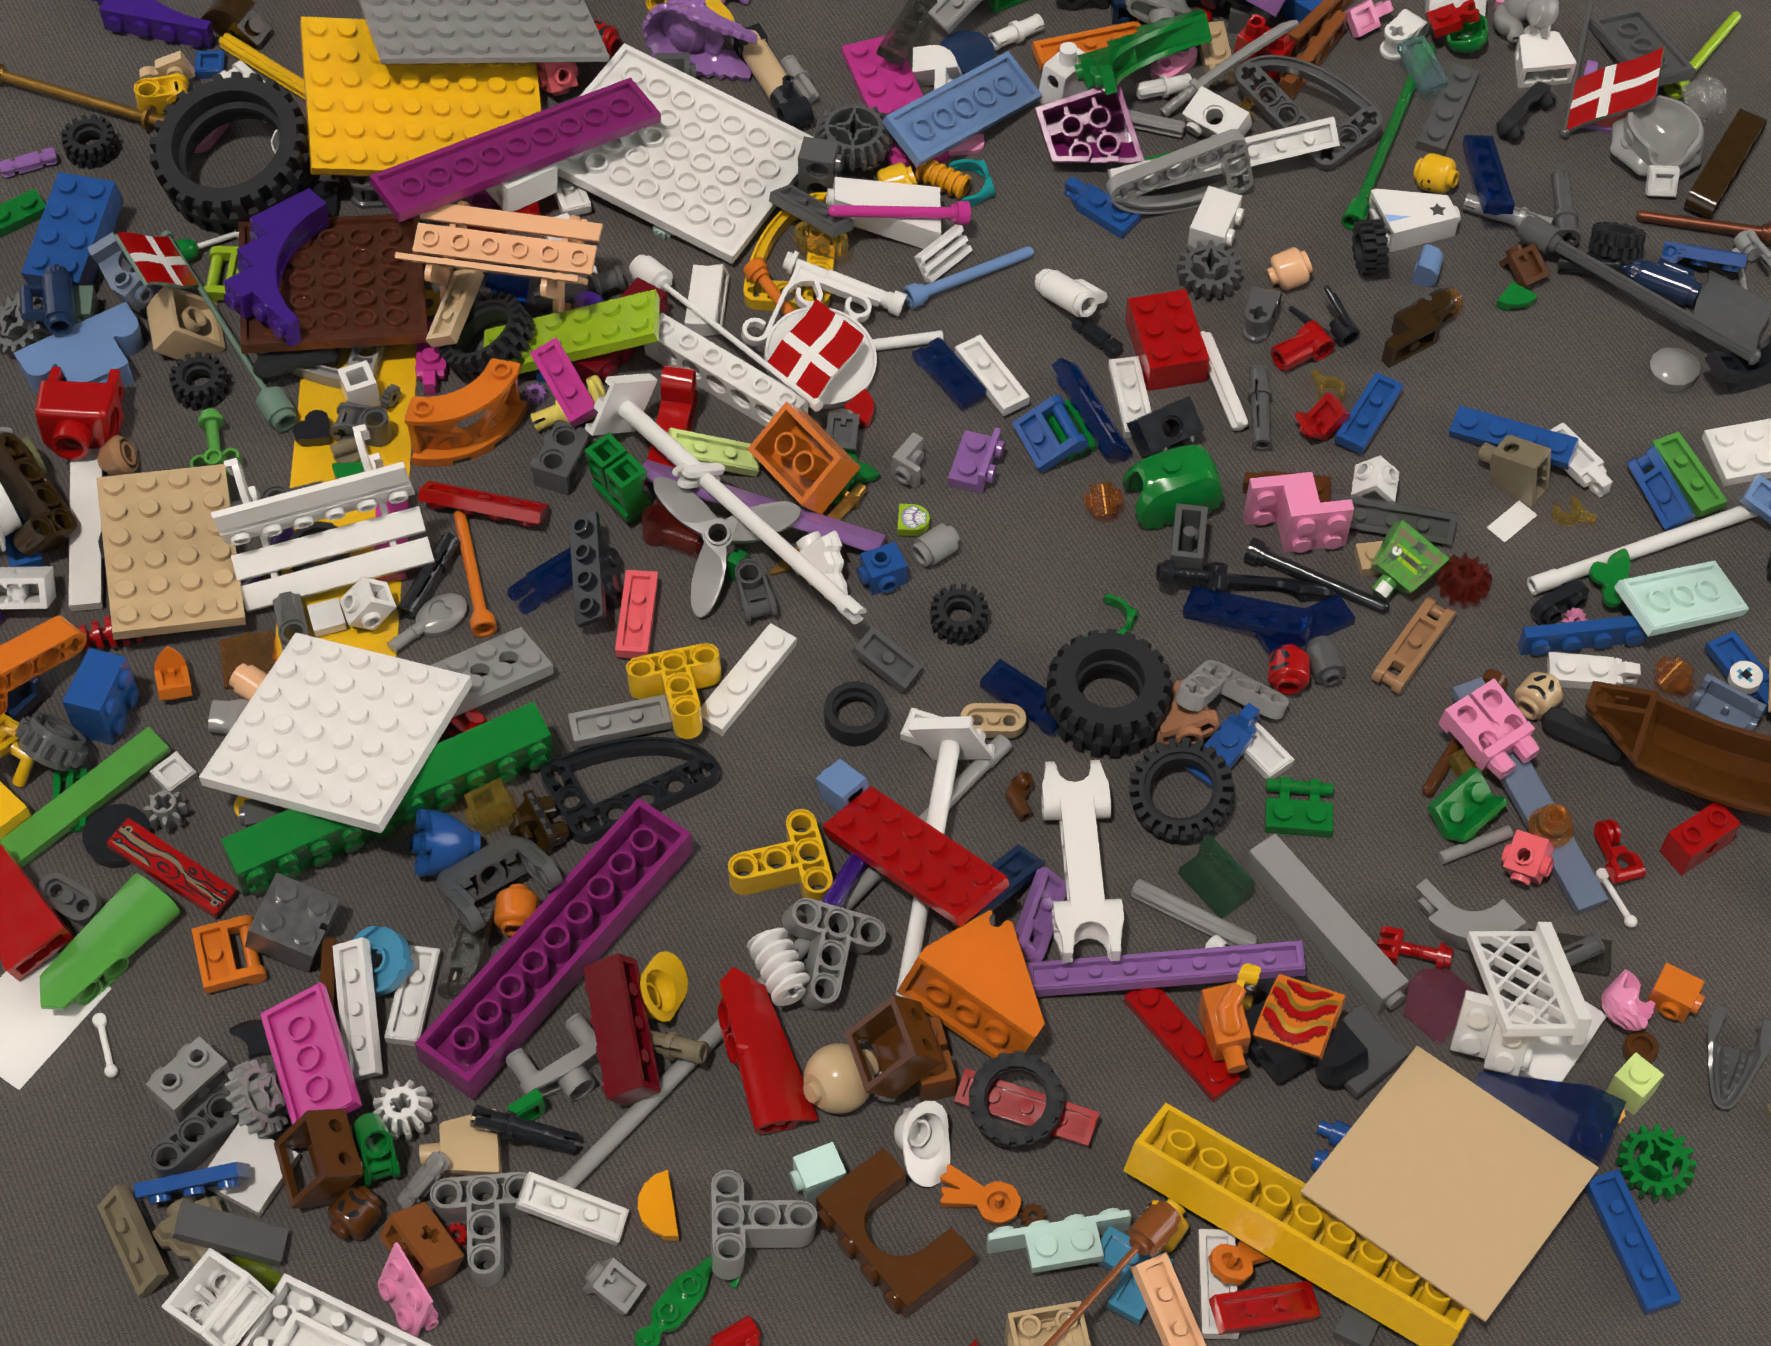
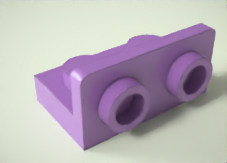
[947,427,1005,494]

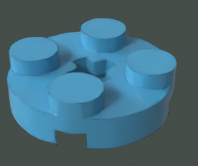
[352,926,414,997]

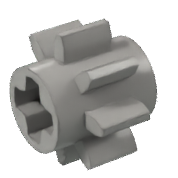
[143,788,188,832]

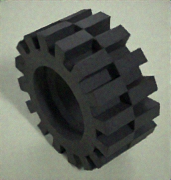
[61,114,119,169]
[1352,219,1389,275]
[1588,221,1647,260]
[169,352,229,411]
[930,584,989,646]

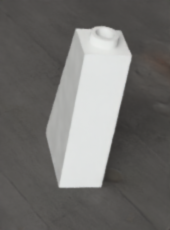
[826,177,941,249]

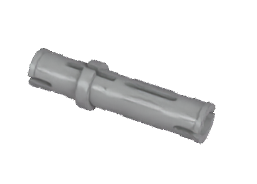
[1462,192,1554,230]

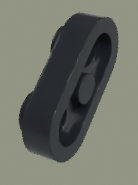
[1530,579,1589,624]

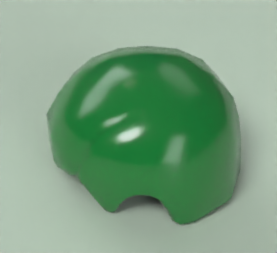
[1446,14,1489,54]

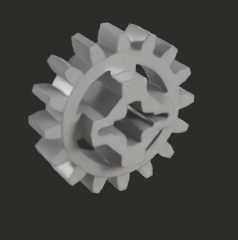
[225,1059,289,1138]

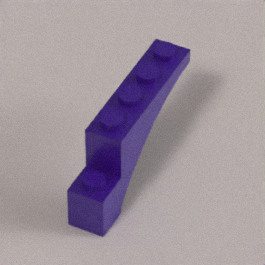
[91,0,215,49]

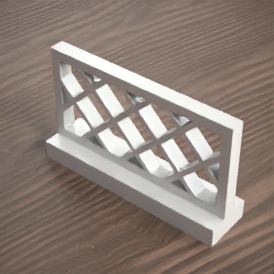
[1467,922,1592,1045]

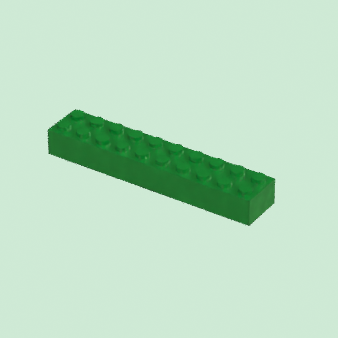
[221,701,551,896]

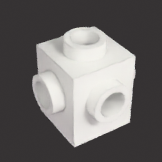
[1351,455,1399,502]
[339,577,396,631]

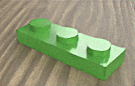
[1650,431,1728,518]

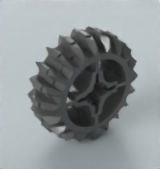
[814,101,893,173]

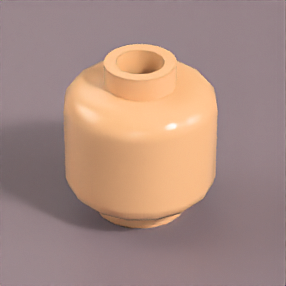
[1266,247,1313,291]

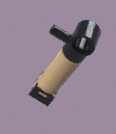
[733,23,814,128]

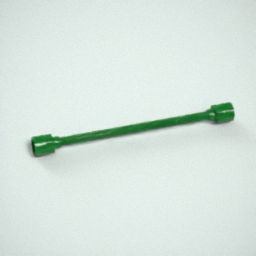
[1341,41,1436,231]

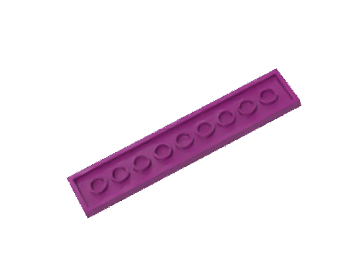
[370,77,661,222]

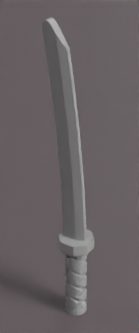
[1159,20,1299,117]

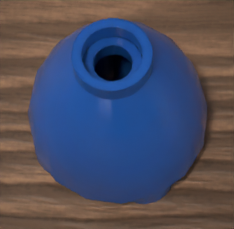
[409,809,480,877]

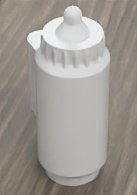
[1035,269,1107,317]

